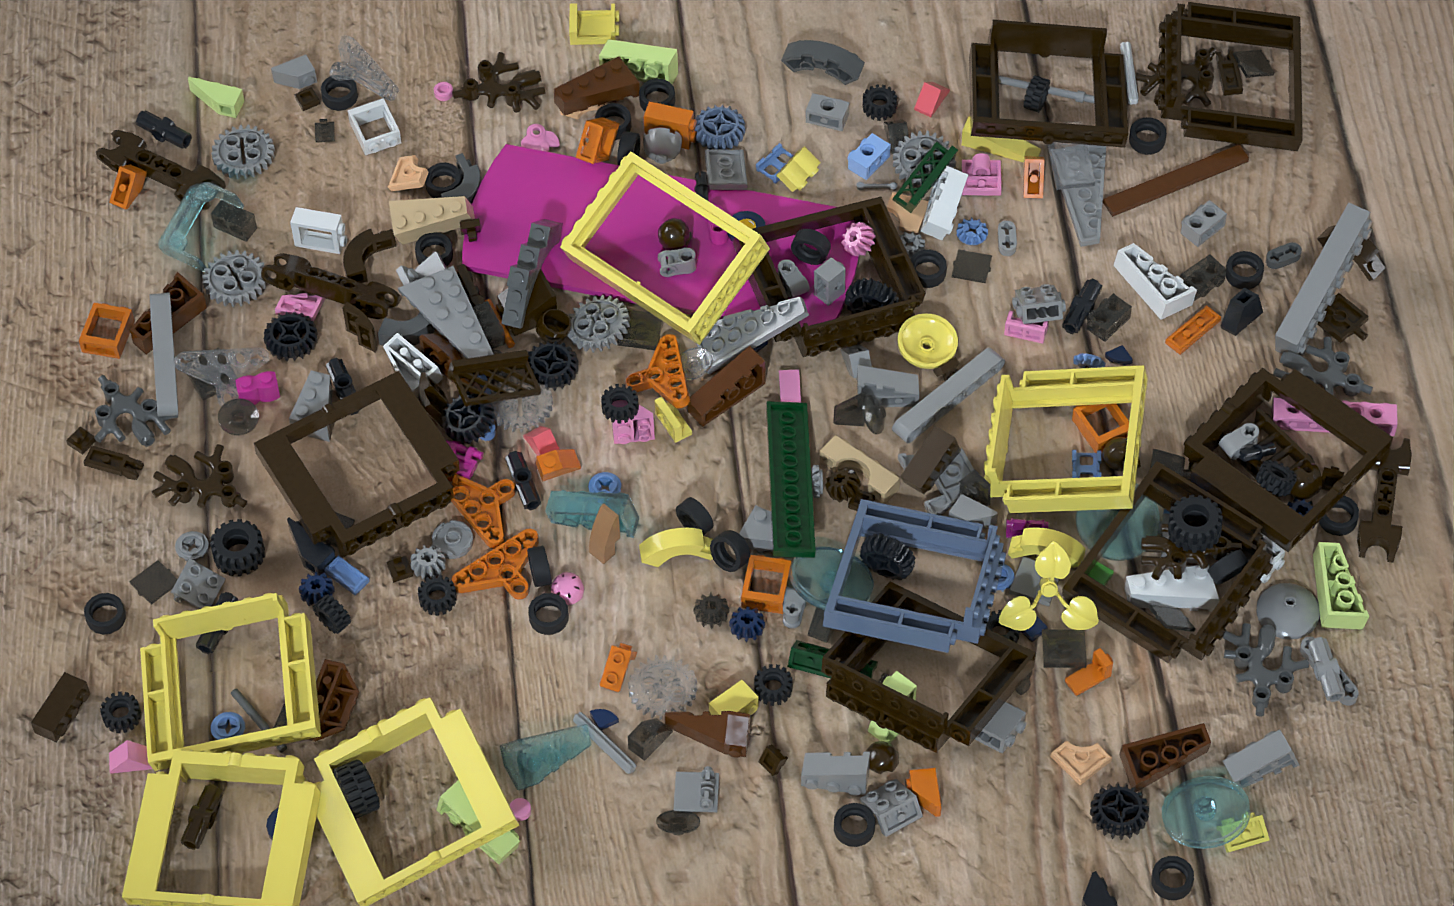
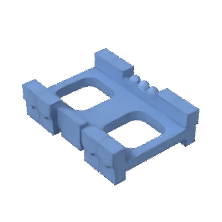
[756,143,793,184]
[1072,450,1101,478]

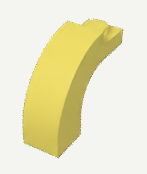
[639,528,713,567]
[1008,528,1086,568]

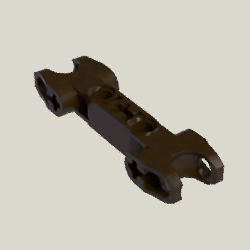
[96,130,226,210]
[261,253,400,319]
[1357,438,1412,563]

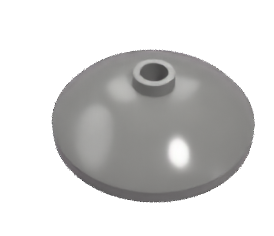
[1256,583,1320,639]

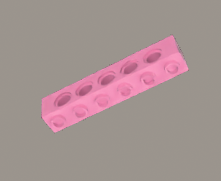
[1271,397,1397,436]

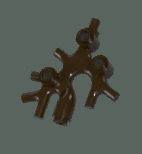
[1135,47,1216,107]
[452,52,546,113]
[152,444,247,508]
[1141,521,1242,580]

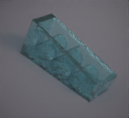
[545,490,640,538]

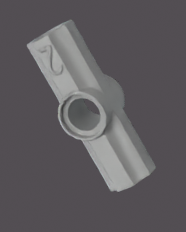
[1308,637,1345,702]

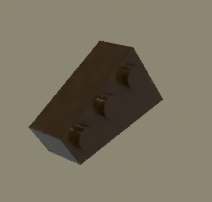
[901,426,961,494]

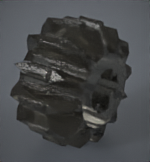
[693,592,729,629]

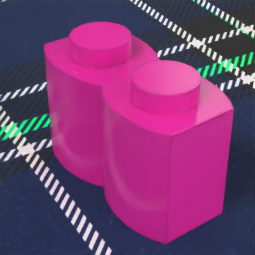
[235,371,280,406]

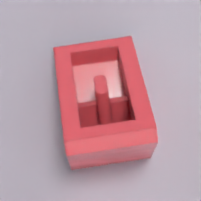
[914,82,950,117]
[523,426,560,456]

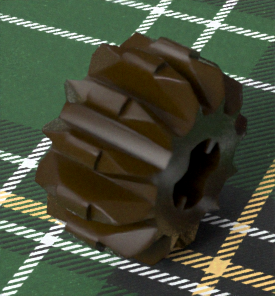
[825,467,861,503]

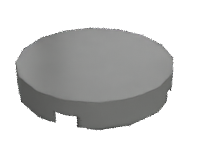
[432,520,474,559]

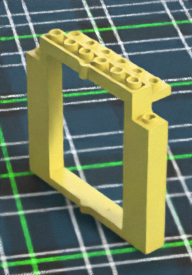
[981,365,1148,513]
[140,593,321,771]
[314,697,520,906]
[122,748,321,906]

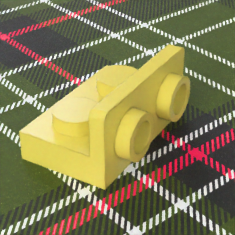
[654,397,692,443]
[1216,812,1270,853]

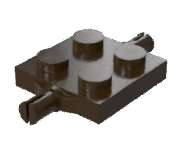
[1317,293,1369,343]

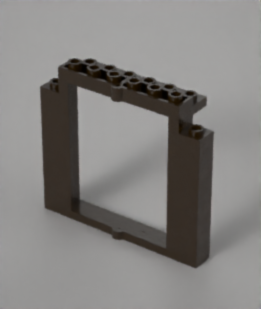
[1158,2,1303,151]
[969,20,1128,148]
[733,196,926,357]
[1183,367,1393,552]
[254,371,460,558]
[1062,461,1273,663]
[821,581,1036,753]

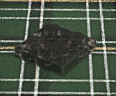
[617,309,663,350]
[1041,629,1087,668]

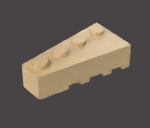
[389,196,475,245]

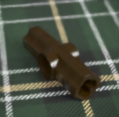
[180,784,223,850]

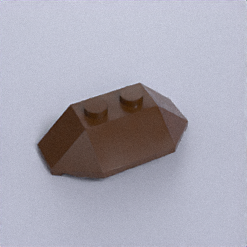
[306,659,360,742]

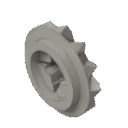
[899,232,925,259]
[811,465,823,498]
[175,531,209,561]

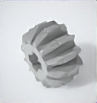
[410,544,446,580]

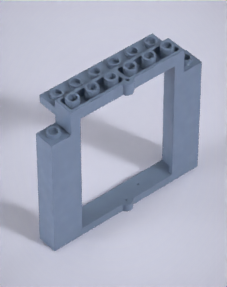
[823,499,1006,653]

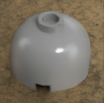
[643,128,682,164]

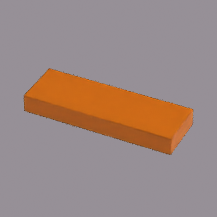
[1165,305,1221,355]

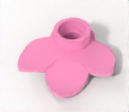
[521,124,560,152]

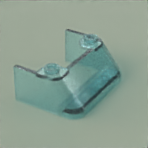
[158,182,244,272]

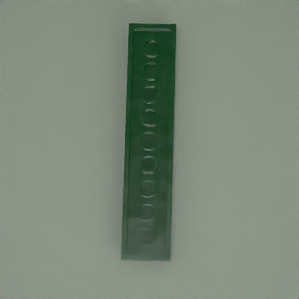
[766,401,816,558]

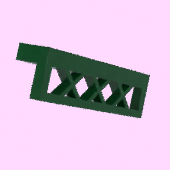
[892,142,958,213]
[787,640,878,678]

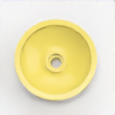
[897,313,958,369]

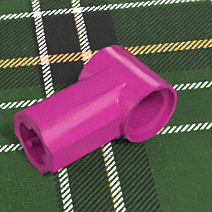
[707,204,728,245]

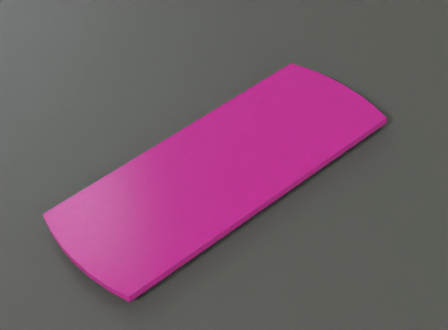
[462,144,859,328]

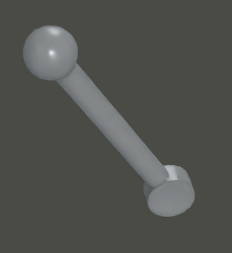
[856,182,897,190]

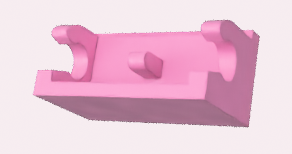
[1004,311,1049,344]

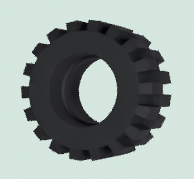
[1168,495,1222,553]
[210,519,265,576]
[333,759,380,819]

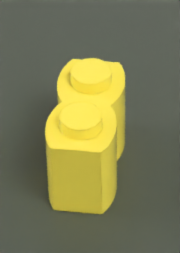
[776,146,821,192]

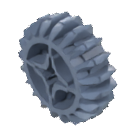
[694,104,745,150]

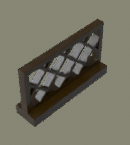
[448,350,541,406]

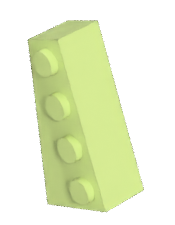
[599,39,678,84]
[1313,542,1369,629]
[436,780,520,865]

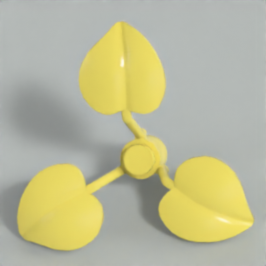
[999,540,1099,631]

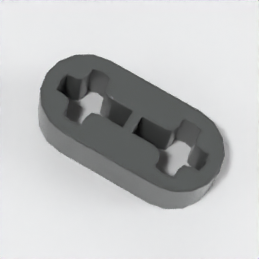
[1266,242,1302,269]

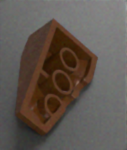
[419,334,482,393]
[665,711,751,758]

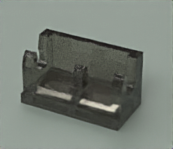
[959,469,990,507]

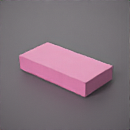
[779,370,801,403]

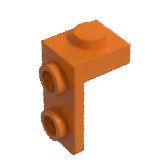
[600,643,637,692]
[1065,648,1113,696]

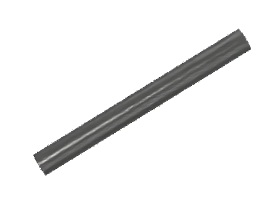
[231,689,287,753]

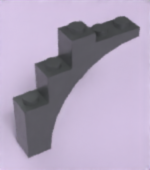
[501,219,563,328]

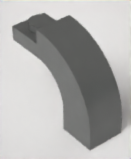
[441,153,481,204]
[378,312,436,346]

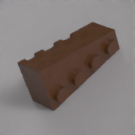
[554,56,640,115]
[130,272,207,355]
[687,346,765,427]
[1119,723,1211,792]

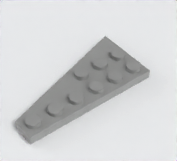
[1050,145,1106,247]
[398,266,494,359]
[696,297,809,375]

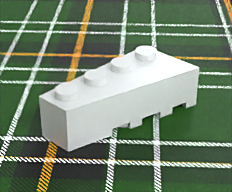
[1114,243,1197,320]
[1124,565,1219,612]

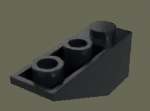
[287,517,335,576]

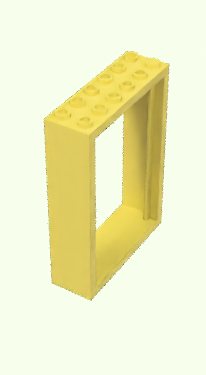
[560,151,770,345]

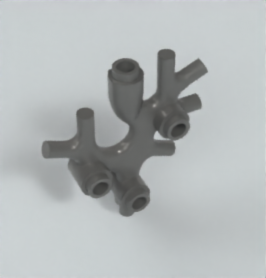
[1273,337,1373,397]
[94,375,178,447]
[1223,623,1309,717]

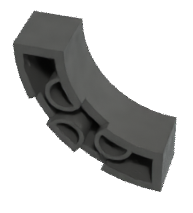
[781,40,865,85]

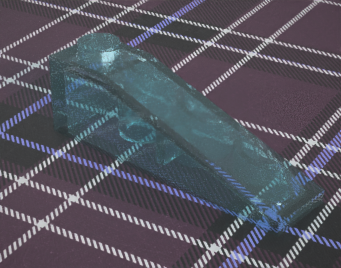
[500,724,591,790]

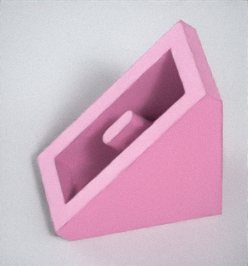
[109,740,152,774]

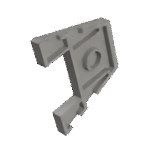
[898,448,980,515]

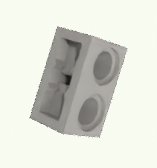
[1181,200,1227,247]

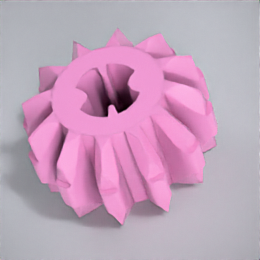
[841,222,876,257]

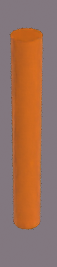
[485,299,515,348]

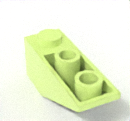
[188,77,244,118]

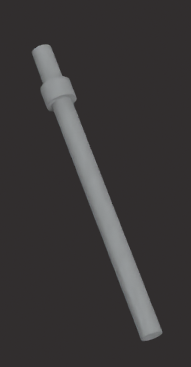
[999,76,1094,103]

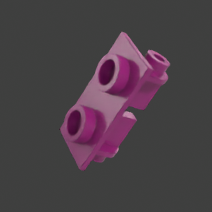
[1006,518,1049,538]

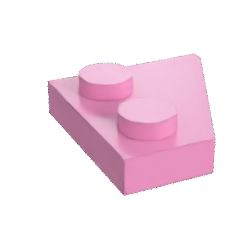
[275,293,326,322]

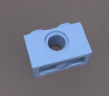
[847,133,891,180]

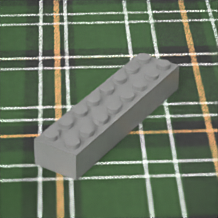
[1275,203,1372,356]

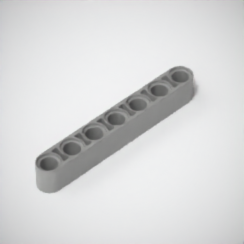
[149,293,179,417]
[892,347,1005,443]

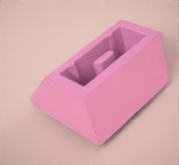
[612,400,655,444]

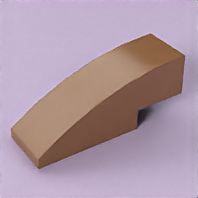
[589,503,620,564]

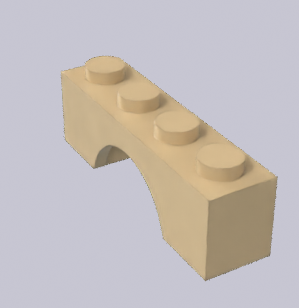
[820,435,900,504]

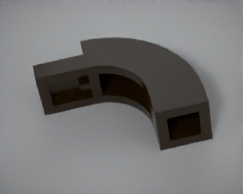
[1317,225,1385,281]
[343,229,396,283]

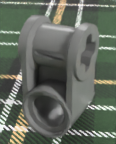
[658,248,697,277]
[778,260,810,299]
[1219,423,1259,460]
[783,587,808,628]

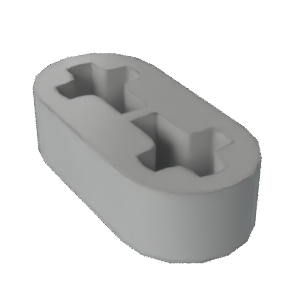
[998,221,1017,256]

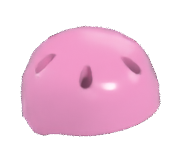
[551,572,584,605]

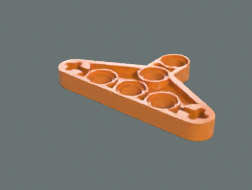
[626,334,690,408]
[446,474,515,549]
[451,529,539,600]

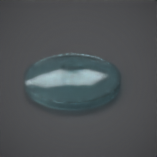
[1076,483,1160,561]
[790,547,874,610]
[1162,776,1251,849]

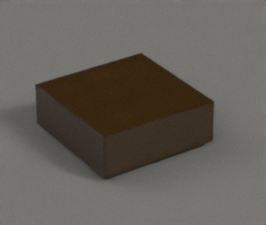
[294,87,320,111]
[848,490,875,511]

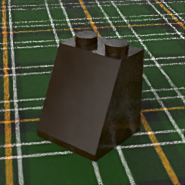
[496,269,557,336]

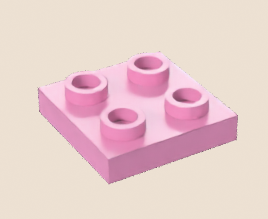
[961,153,1001,196]

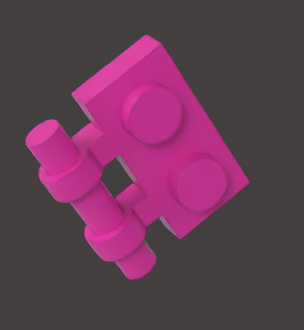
[446,440,484,480]

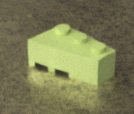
[868,671,917,743]

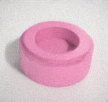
[434,82,453,101]
[510,798,531,821]

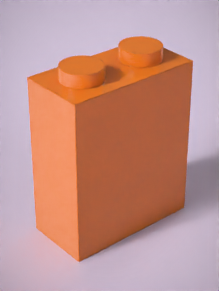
[644,101,697,150]

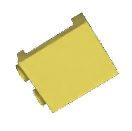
[569,3,619,45]

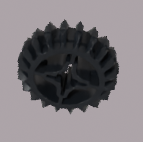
[845,277,899,314]
[263,311,318,361]
[524,341,579,391]
[441,392,496,445]
[860,533,916,580]
[1090,782,1149,840]

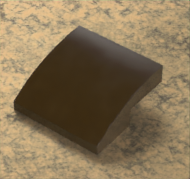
[342,302,378,353]
[419,372,449,428]

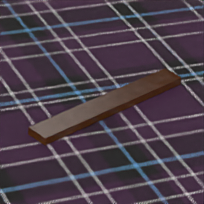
[1103,144,1249,217]

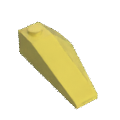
[961,116,1041,163]

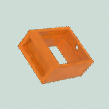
[575,117,620,164]
[79,303,135,359]
[1072,404,1129,454]
[741,555,791,614]

